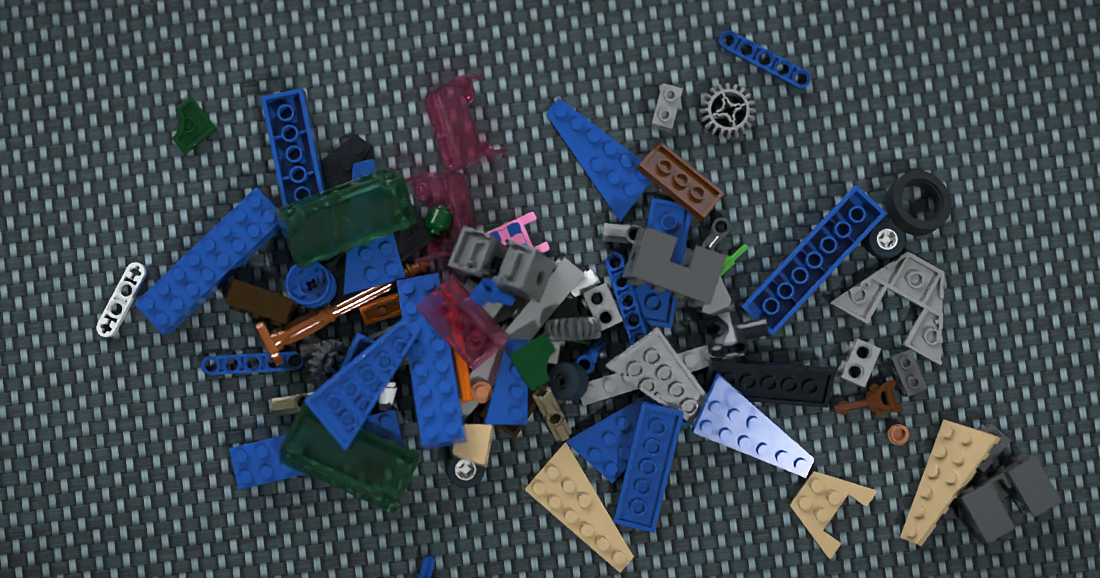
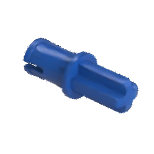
[417,555,436,578]

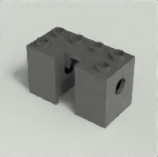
[448,226,555,303]
[622,227,726,308]
[954,454,1062,544]

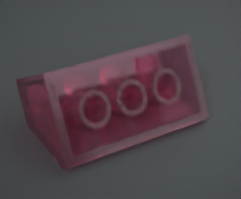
[416,274,510,371]

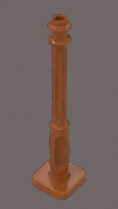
[255,258,431,366]

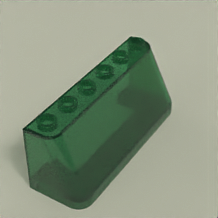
[275,168,417,268]
[279,403,421,512]

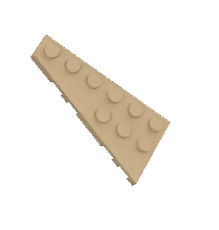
[900,419,1001,546]
[524,442,634,573]

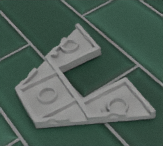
[829,251,944,366]

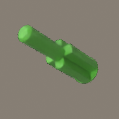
[720,244,748,276]

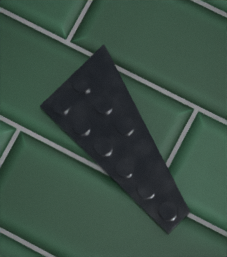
[272,134,373,240]

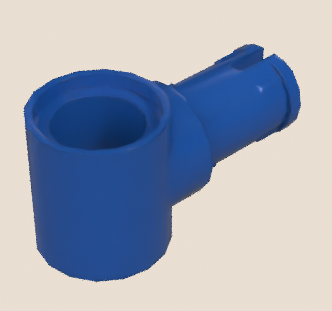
[470,278,514,306]
[573,338,607,374]

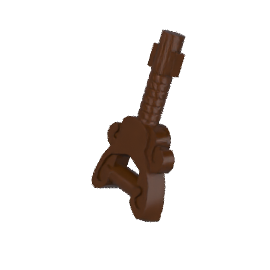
[833,379,902,417]

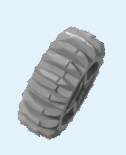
[699,83,756,140]

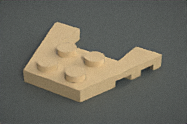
[789,471,877,559]

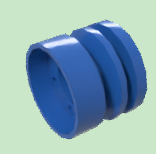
[285,260,337,309]

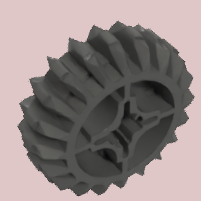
[544,317,602,341]

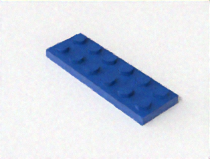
[630,198,691,329]
[613,401,684,533]

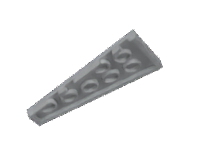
[606,327,707,425]

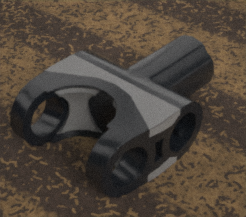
[703,311,769,357]

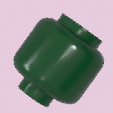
[424,205,454,238]

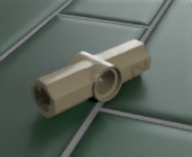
[532,386,572,441]
[272,392,314,417]

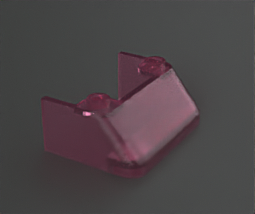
[424,72,508,173]
[398,172,477,264]

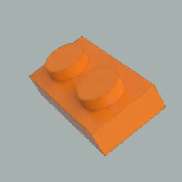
[359,292,402,326]

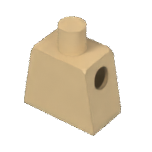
[449,424,494,468]

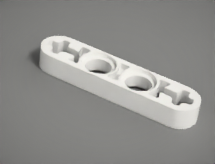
[96,262,147,337]

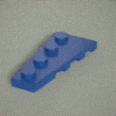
[485,339,528,425]

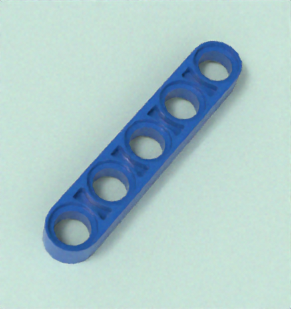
[718,30,811,89]
[605,253,649,345]
[201,351,305,375]

